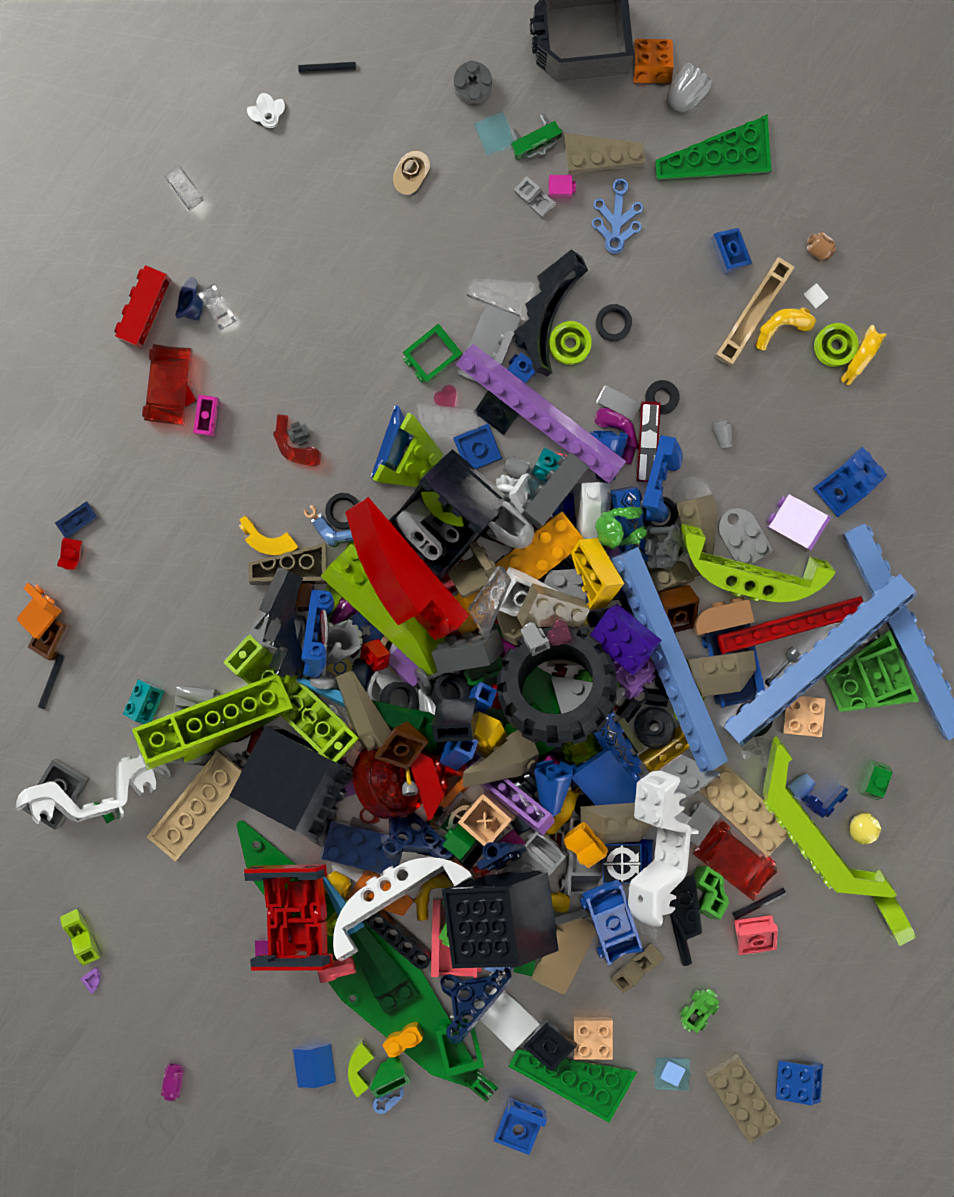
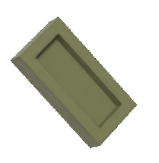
[615,717,645,754]

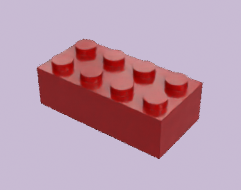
[114,265,171,350]

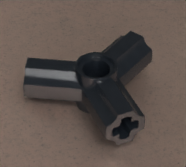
[615,686,668,723]

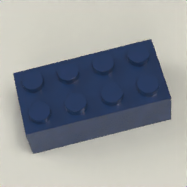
[320,819,406,874]

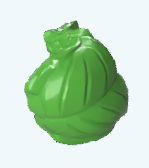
[595,507,647,549]

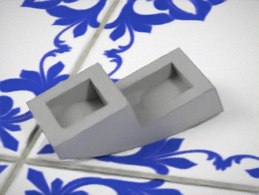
[513,176,556,218]
[596,385,641,421]

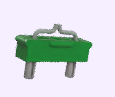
[510,114,563,160]

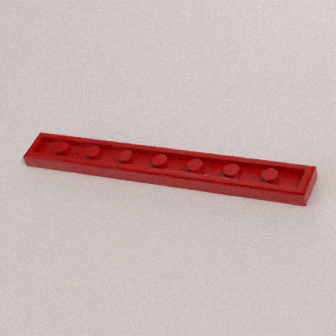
[717,596,863,654]

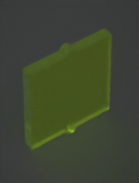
[561,733,601,766]

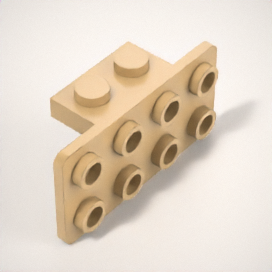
[532,911,596,994]

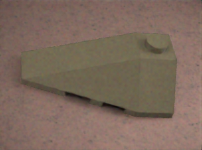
[676,494,717,577]
[336,670,392,751]

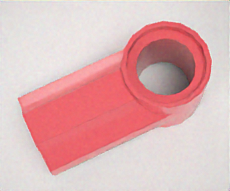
[317,956,356,983]

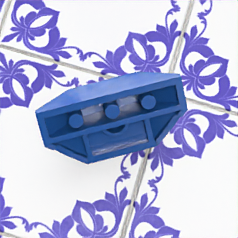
[370,405,413,479]

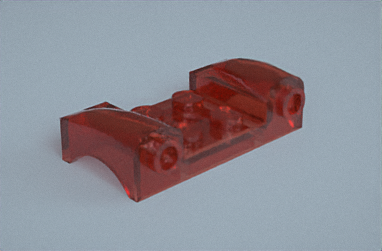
[142,344,193,426]
[692,821,777,901]

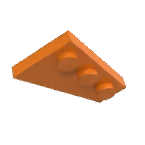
[346,870,414,916]

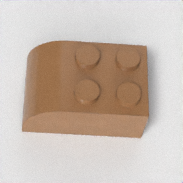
[693,597,754,635]

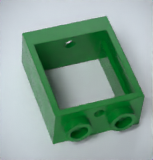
[402,323,463,384]
[435,1018,484,1077]

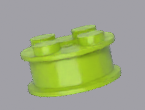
[549,321,592,365]
[814,323,859,367]

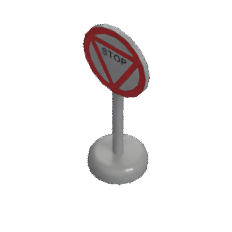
[310,610,337,689]

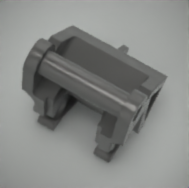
[643,525,687,570]

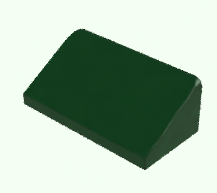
[458,839,484,871]

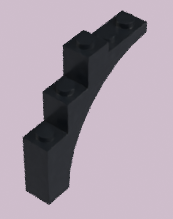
[513,249,588,377]
[259,567,310,680]

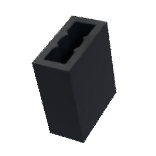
[432,698,479,742]

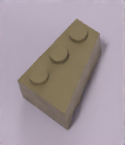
[517,583,590,627]

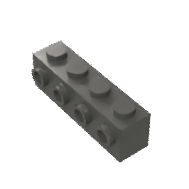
[521,452,589,529]

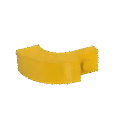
[239,515,299,556]

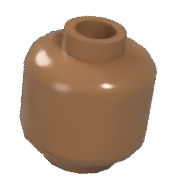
[807,232,836,261]

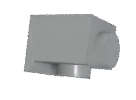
[520,622,550,656]

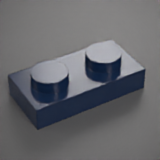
[55,501,98,538]

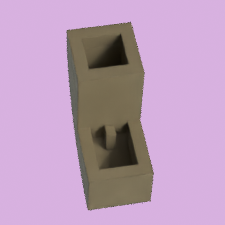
[611,943,664,993]

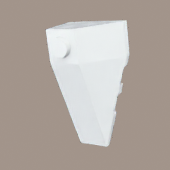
[573,482,611,539]
[495,567,557,616]

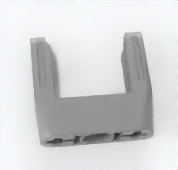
[394,496,462,560]

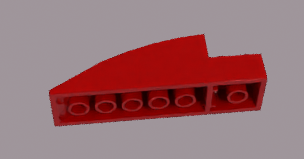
[345,497,470,641]

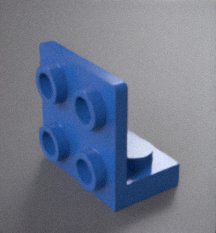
[776,1061,823,1105]

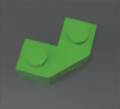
[694,866,729,920]

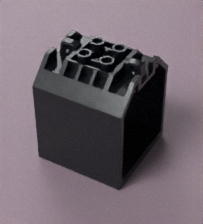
[529,0,634,81]
[229,725,356,839]
[442,870,559,968]

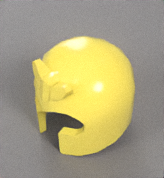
[849,812,882,845]

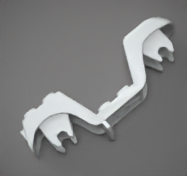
[15,754,171,824]
[628,771,699,927]

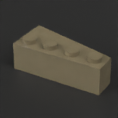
[563,133,645,175]
[248,542,327,585]

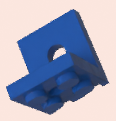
[814,447,887,517]
[494,1097,547,1155]

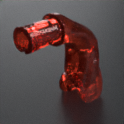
[273,414,321,466]

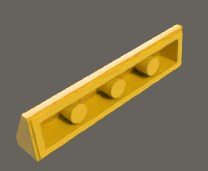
[638,725,690,773]

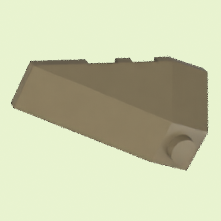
[462,730,539,788]

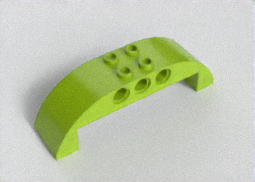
[681,523,835,602]
[223,634,359,762]

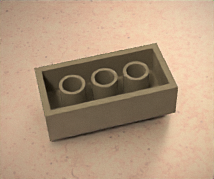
[705,1054,782,1144]

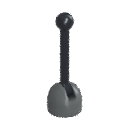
[765,646,801,686]

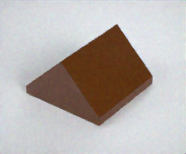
[28,619,71,660]
[374,721,428,770]

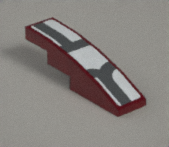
[636,401,661,482]

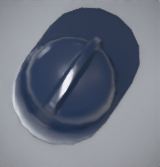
[175,277,204,321]

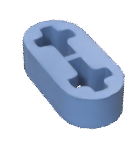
[373,1087,404,1114]

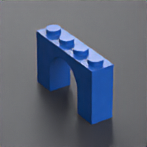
[439,682,497,770]

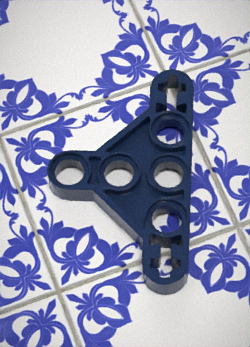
[379,791,453,860]
[440,967,512,1044]

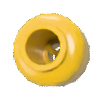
[323,871,352,897]

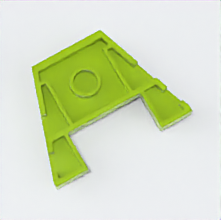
[373,413,444,487]

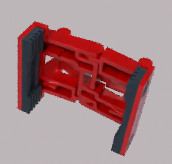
[244,864,333,971]

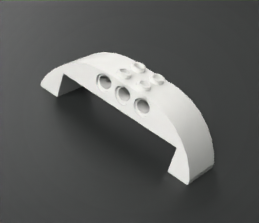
[333,857,474,961]

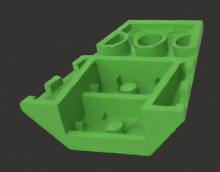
[825,630,919,712]

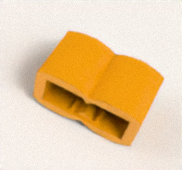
[564,822,608,868]
[382,1022,424,1057]

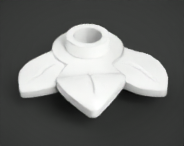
[247,93,285,128]

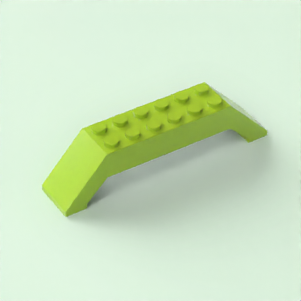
[763,736,897,898]

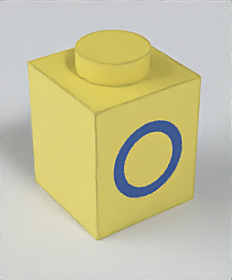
[326,658,353,677]

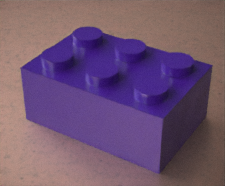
[591,604,662,675]

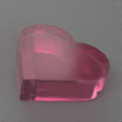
[434,385,456,408]
[547,620,571,645]

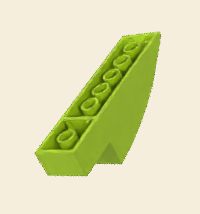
[321,544,445,681]
[132,674,293,771]

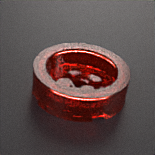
[353,747,422,819]

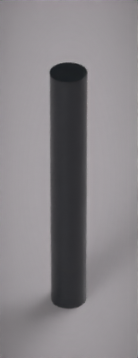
[298,62,356,73]
[38,653,65,709]
[732,887,787,920]

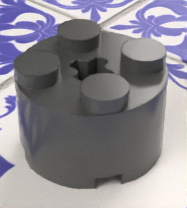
[454,61,492,104]

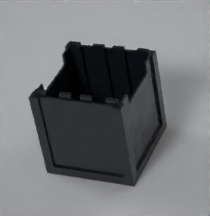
[389,449,511,580]

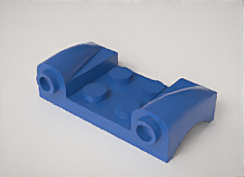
[642,435,683,523]
[301,590,334,678]
[579,879,644,966]

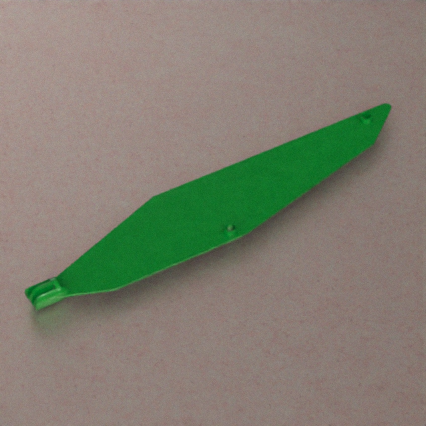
[236,821,498,1102]

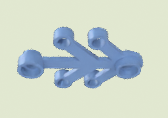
[592,178,643,254]

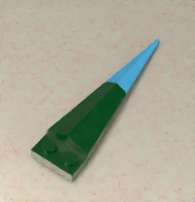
[296,677,439,753]
[323,876,419,1014]

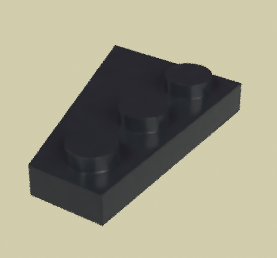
[669,873,703,941]

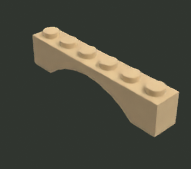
[714,257,794,367]

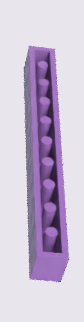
[456,344,626,483]

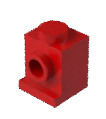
[360,639,390,672]

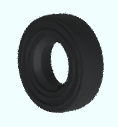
[645,380,680,415]

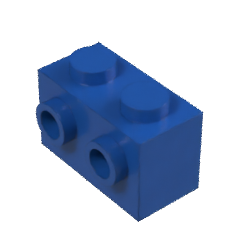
[507,352,536,384]

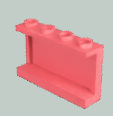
[431,898,481,978]

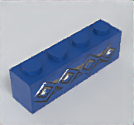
[610,486,648,561]
[593,712,642,774]

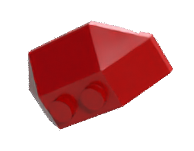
[410,749,448,820]

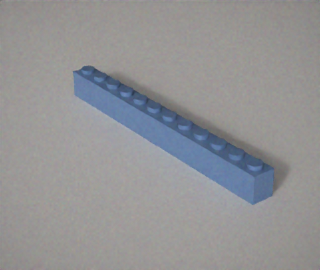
[842,524,954,741]
[610,547,728,773]
[724,574,917,747]

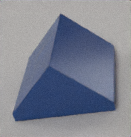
[711,228,752,274]
[293,1043,336,1088]

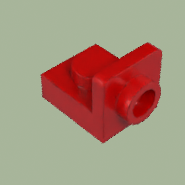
[57,538,82,570]

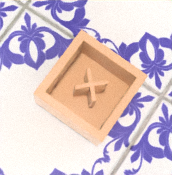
[781,696,826,737]
[458,791,516,846]
[573,1017,613,1060]

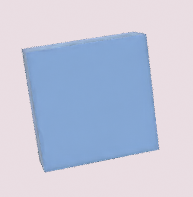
[660,1060,686,1087]

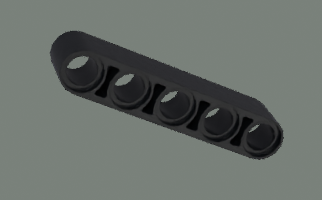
[363,897,431,969]

